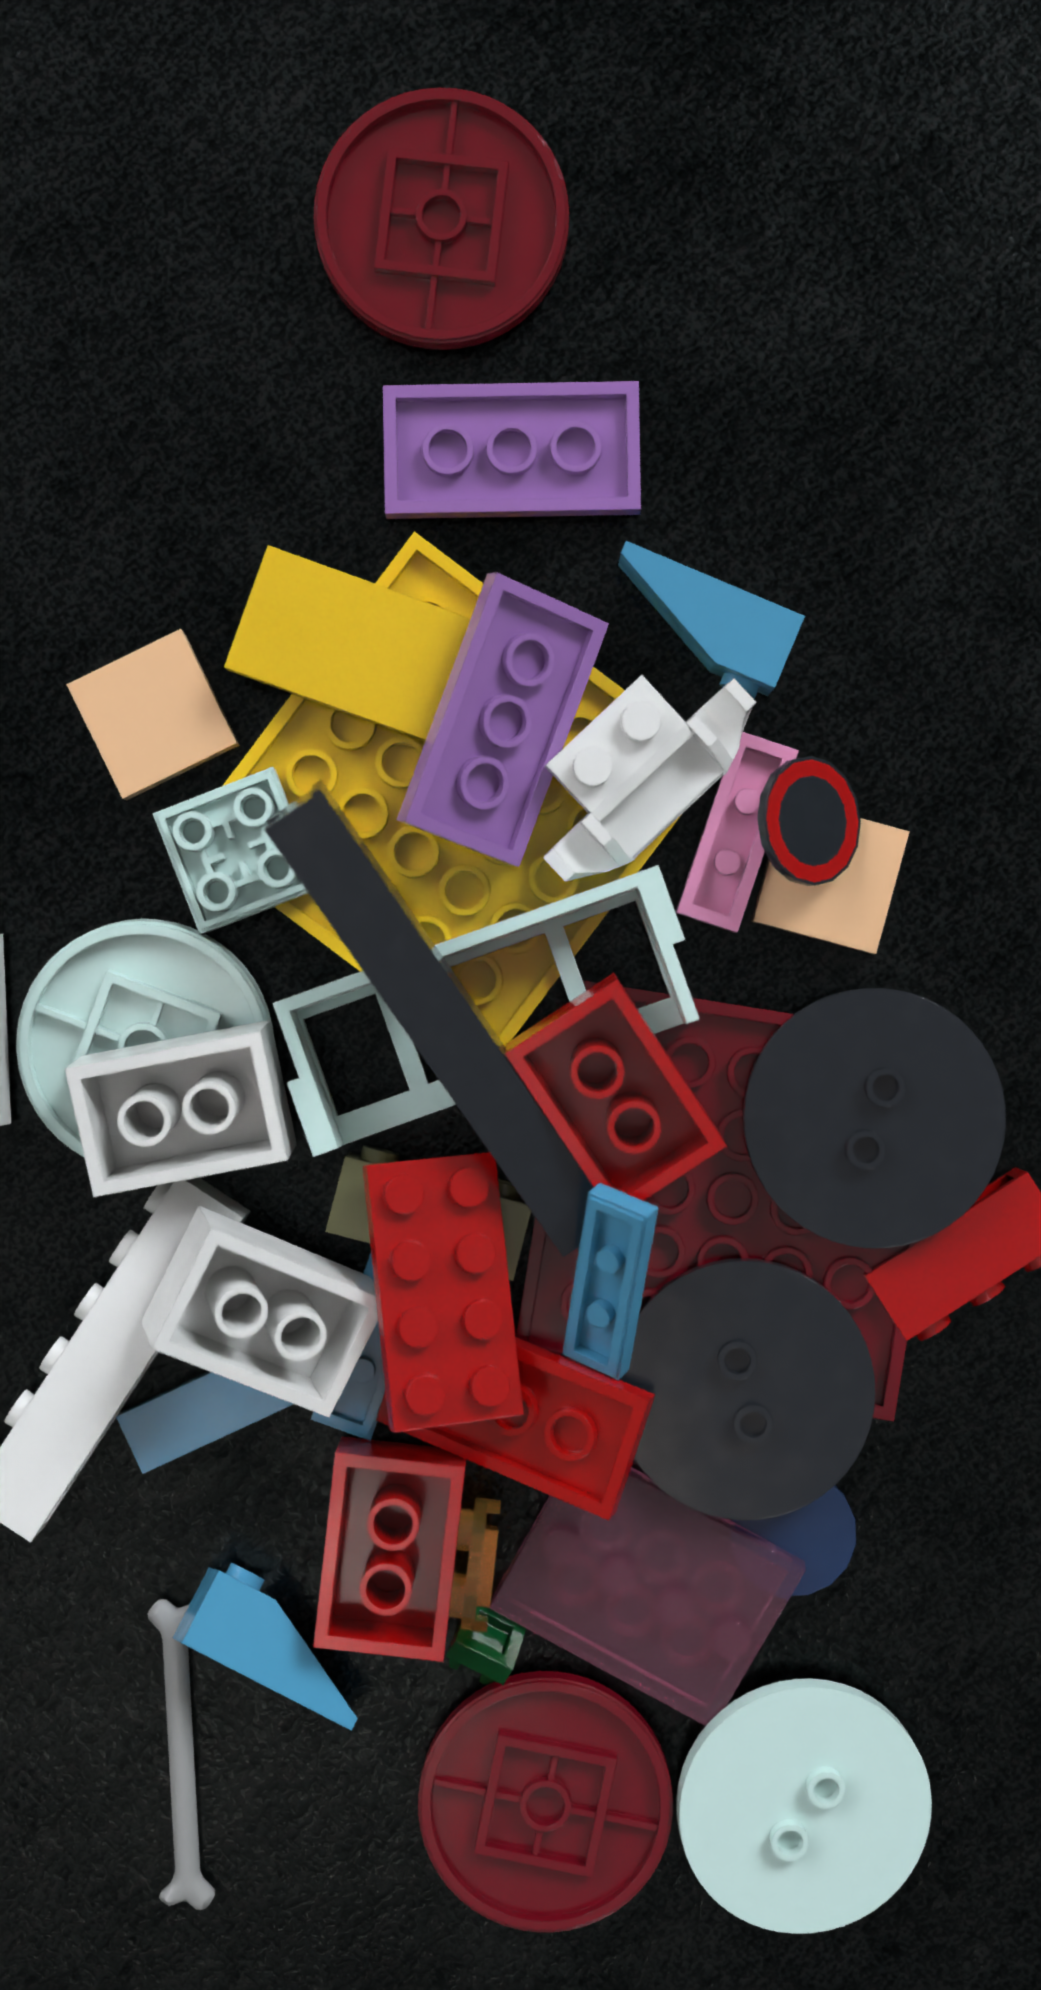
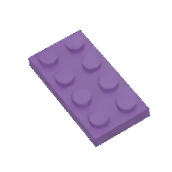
[383,381,641,519]
[396,572,609,867]

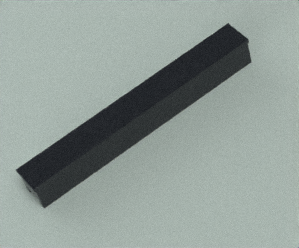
[264,780,594,1257]

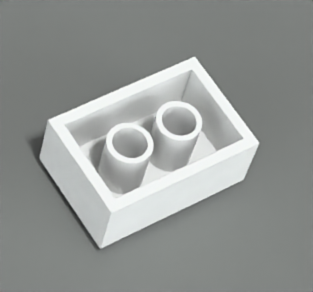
[65,1020,297,1197]
[141,1205,378,1417]

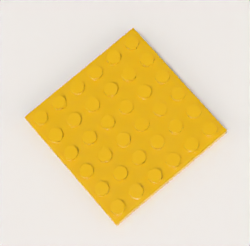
[223,531,682,1046]

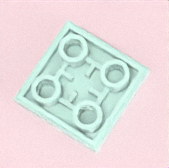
[153,767,308,935]

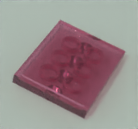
[489,1467,806,1726]

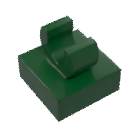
[446,1595,528,1685]

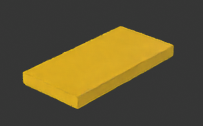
[224,545,471,741]

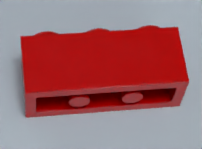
[863,1167,1041,1341]

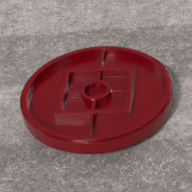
[314,87,569,350]
[418,1671,673,1932]

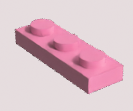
[675,732,799,933]

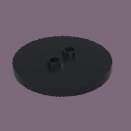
[743,988,1006,1248]
[619,1258,875,1520]

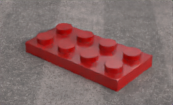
[362,1152,524,1432]
[376,1337,656,1521]

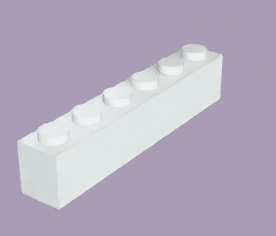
[0,1177,251,1542]

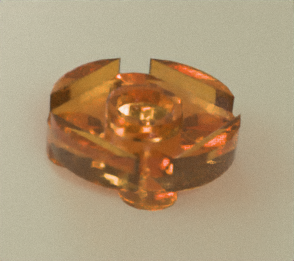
[449,1497,501,1633]

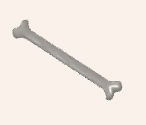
[148,1599,215,1910]

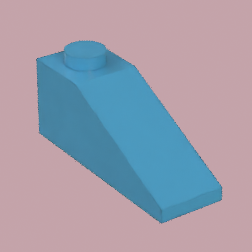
[618,541,805,699]
[172,1563,357,1731]

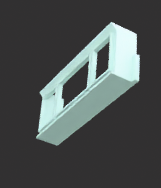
[273,865,699,1157]

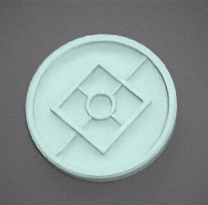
[16,919,273,1158]
[676,1679,932,1934]

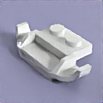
[543,675,756,882]

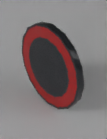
[757,756,861,886]

